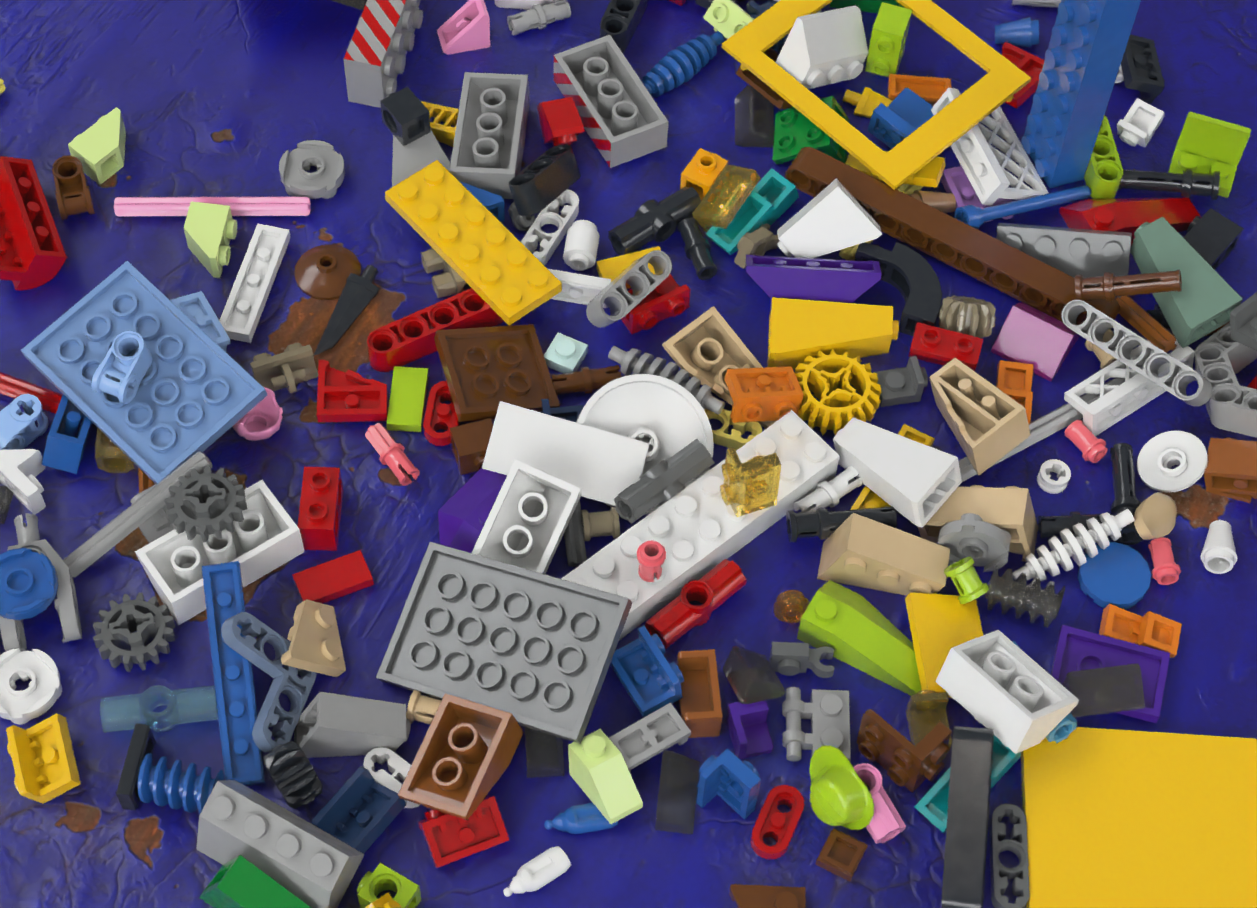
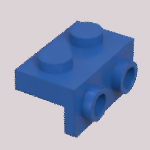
[610,625,684,718]
[696,748,761,820]

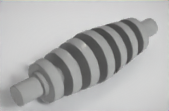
[608,346,725,415]

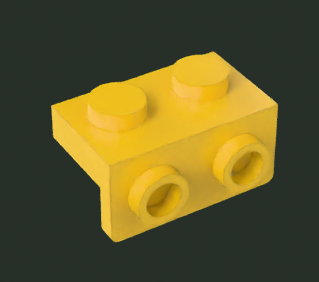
[6,713,81,804]

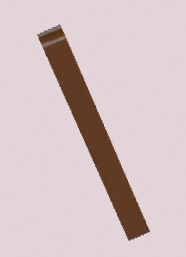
[785,147,1120,325]

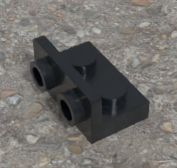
[1121,35,1165,104]

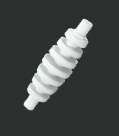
[1012,509,1135,585]

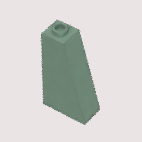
[1131,217,1243,348]

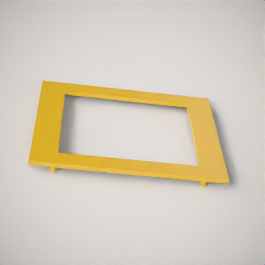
[722,0,1031,190]

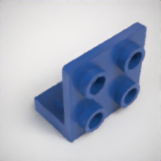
[867,88,934,149]

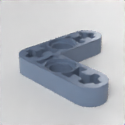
[221,612,317,752]

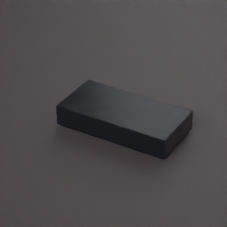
[116,723,156,810]

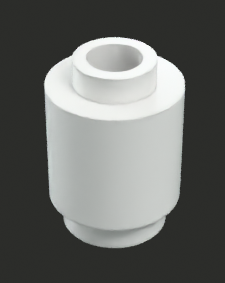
[563,220,600,271]

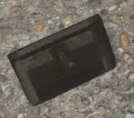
[735,85,774,148]
[723,646,786,704]
[1063,664,1145,717]
[524,726,565,778]
[655,750,700,834]

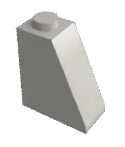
[392,129,450,187]
[294,692,411,758]

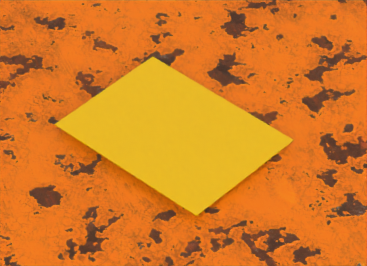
[1021,727,1257,908]

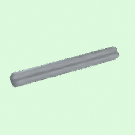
[63,451,213,577]

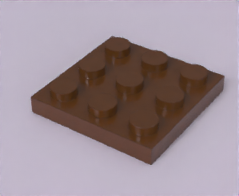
[434,324,560,422]

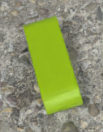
[1084,115,1123,199]

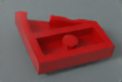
[317,360,388,423]

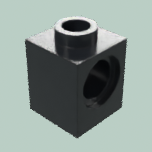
[380,87,431,146]

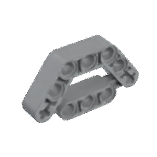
[1194,322,1257,438]

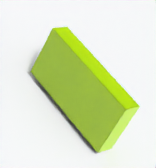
[386,366,429,432]

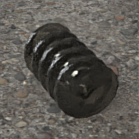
[985,564,1066,628]

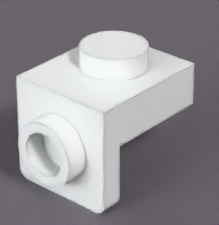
[1117,98,1165,148]

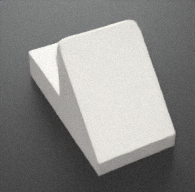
[0,449,46,515]

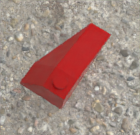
[1059,197,1202,246]

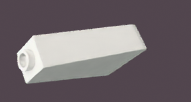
[833,417,962,528]

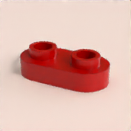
[423,381,460,446]
[751,785,804,860]

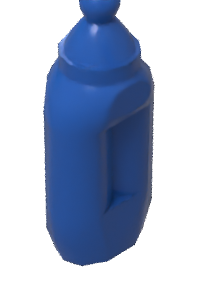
[544,803,618,834]

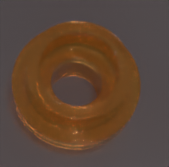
[774,590,810,623]

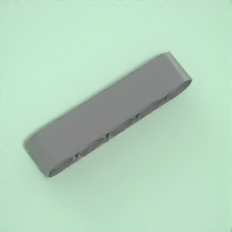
[1062,300,1212,406]

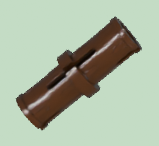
[551,365,622,396]

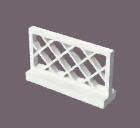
[931,88,1049,206]

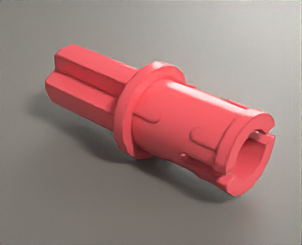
[365,423,420,486]

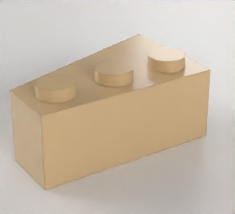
[929,358,1031,476]
[918,485,1038,562]
[817,513,950,596]

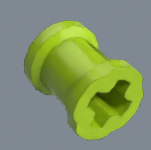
[944,556,989,604]

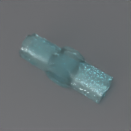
[100,685,218,733]

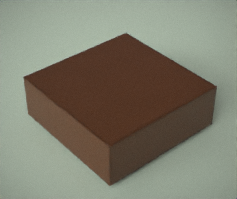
[816,828,868,882]

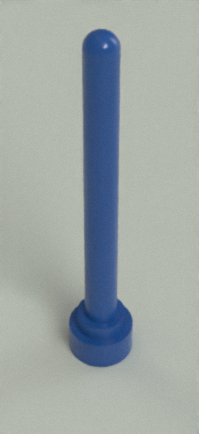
[955,185,1091,229]

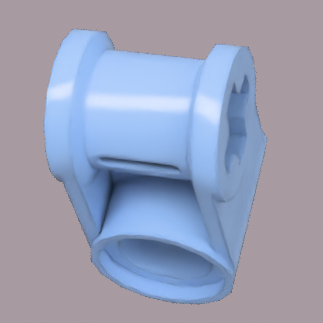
[91,331,153,404]
[0,394,49,450]

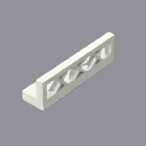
[1064,339,1195,436]

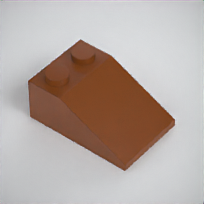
[398,694,524,820]

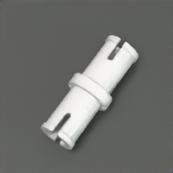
[793,466,863,513]

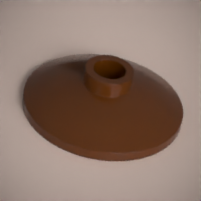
[294,244,361,300]

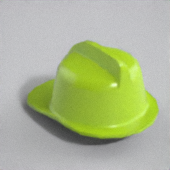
[809,745,874,830]

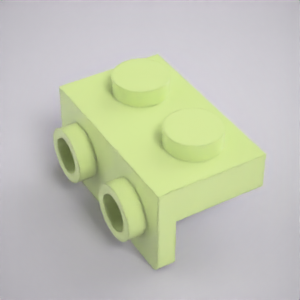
[703,0,754,39]

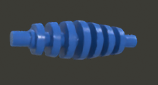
[642,31,725,98]

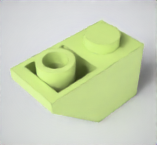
[68,107,126,185]
[184,201,237,278]

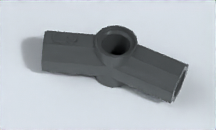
[614,439,715,524]

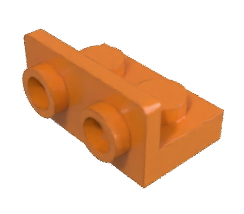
[724,366,804,423]

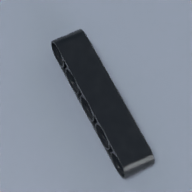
[941,726,994,908]

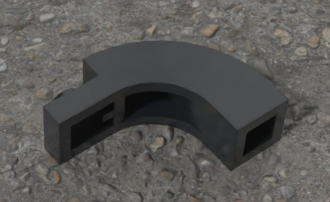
[855,242,942,336]

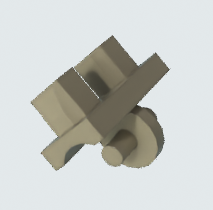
[421,248,466,298]
[250,342,318,393]

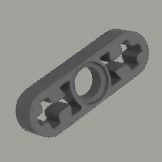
[989,804,1029,908]

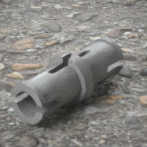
[507,0,571,35]

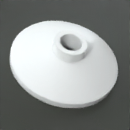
[1137,431,1208,492]

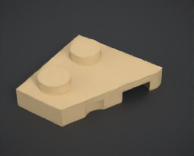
[281,599,346,677]

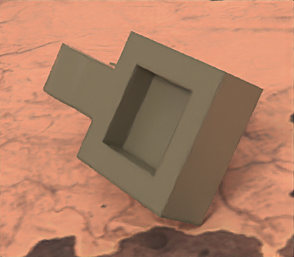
[734,224,780,269]

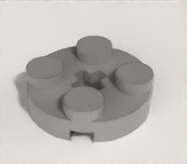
[279,140,345,199]
[937,513,1011,572]

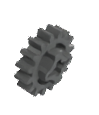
[165,466,247,542]
[93,592,176,672]

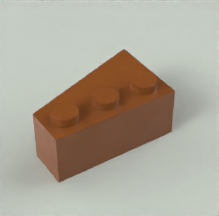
[1204,438,1257,503]

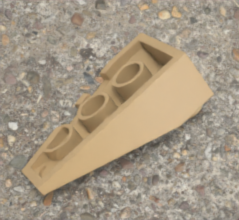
[662,306,776,429]

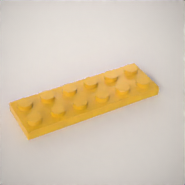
[385,160,562,326]

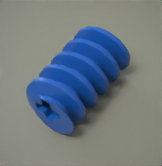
[137,753,224,814]

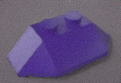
[745,255,881,303]
[438,468,507,553]

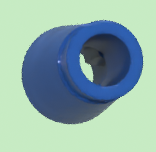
[995,17,1039,48]

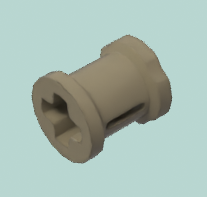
[581,507,620,541]

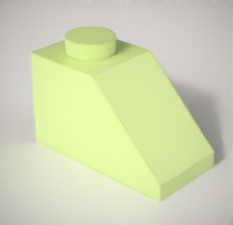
[568,729,643,824]

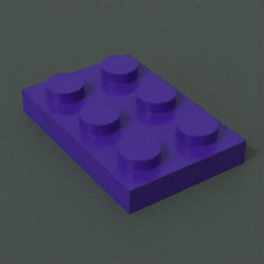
[1050,625,1170,723]

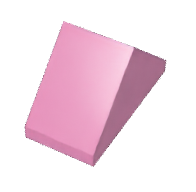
[437,0,490,55]

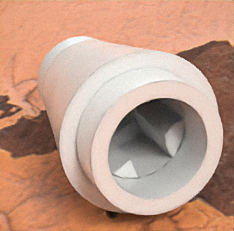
[1201,520,1237,574]

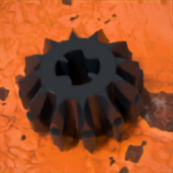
[264,741,323,809]

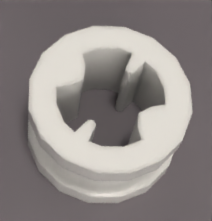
[1037,459,1071,494]

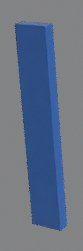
[202,561,265,786]

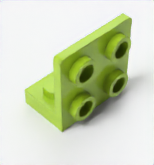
[1168,112,1251,198]

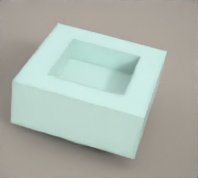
[544,332,588,374]

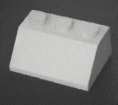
[775,5,868,89]
[472,459,582,574]
[935,630,1079,754]

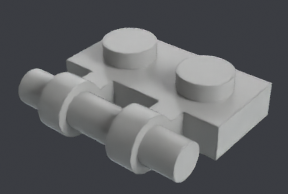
[782,687,851,762]

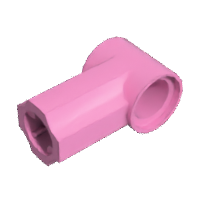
[853,763,906,844]

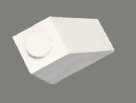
[777,178,882,259]

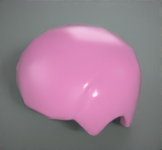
[232,387,283,441]

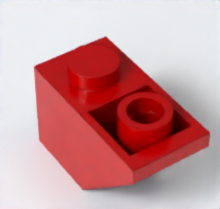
[537,97,585,146]

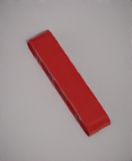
[367,288,504,372]

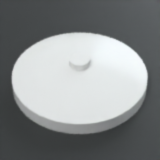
[576,374,714,515]

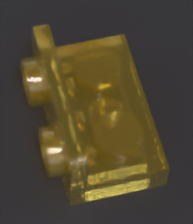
[692,164,761,233]
[720,448,781,517]

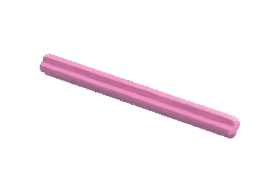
[114,196,311,217]

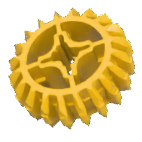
[795,349,881,436]

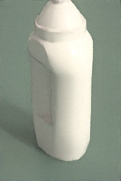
[503,846,571,897]

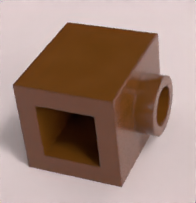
[450,418,493,475]

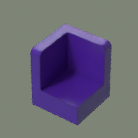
[726,696,774,759]

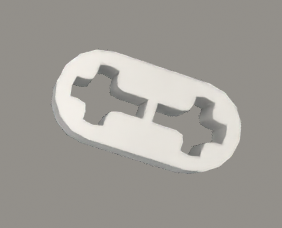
[363,747,420,808]

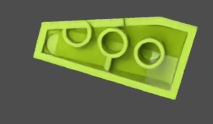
[797,580,932,704]

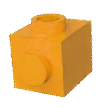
[680,148,728,207]

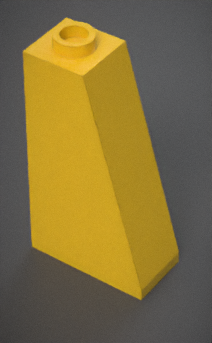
[767,297,899,369]

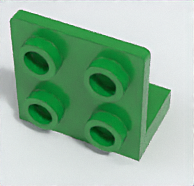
[772,95,849,164]

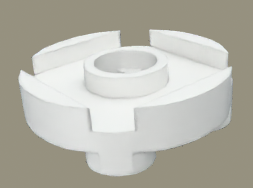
[0,648,62,725]

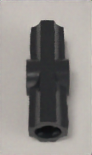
[608,186,703,256]

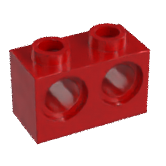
[297,466,343,551]

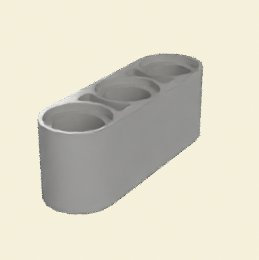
[586,250,672,328]

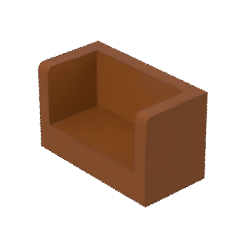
[677,649,722,738]

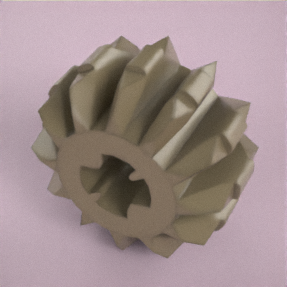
[938,295,996,338]

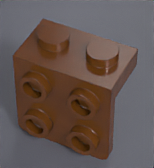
[856,709,952,793]

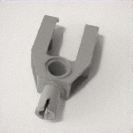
[0,513,82,652]

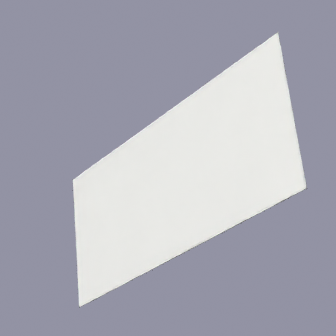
[482,401,650,506]

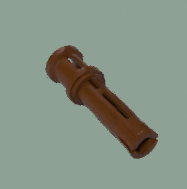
[1075,269,1182,302]

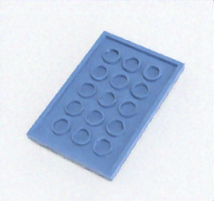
[21,261,267,485]

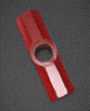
[645,559,747,649]

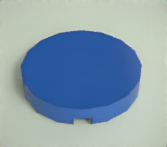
[1077,542,1151,609]
[0,548,59,620]

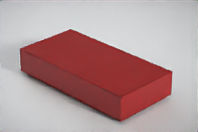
[292,550,374,604]

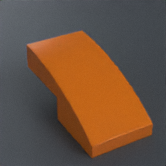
[996,360,1034,424]
[1099,604,1182,658]

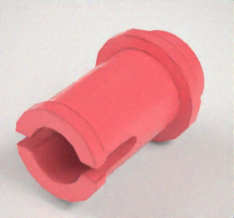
[1064,420,1108,463]
[1148,537,1181,585]
[637,540,666,582]

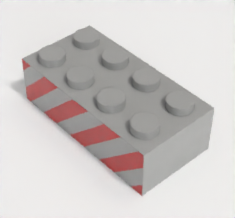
[344,0,423,108]
[554,35,668,168]

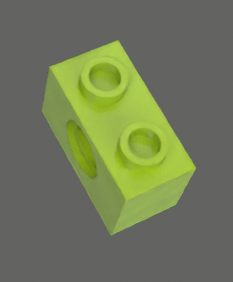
[865,2,912,77]

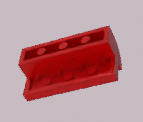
[0,156,67,290]

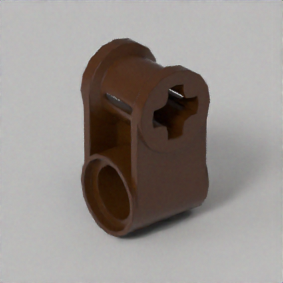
[52,155,95,220]

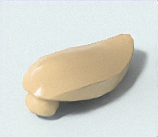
[1134,492,1177,540]

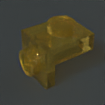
[906,690,952,747]

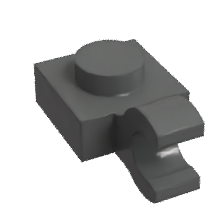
[769,642,834,678]

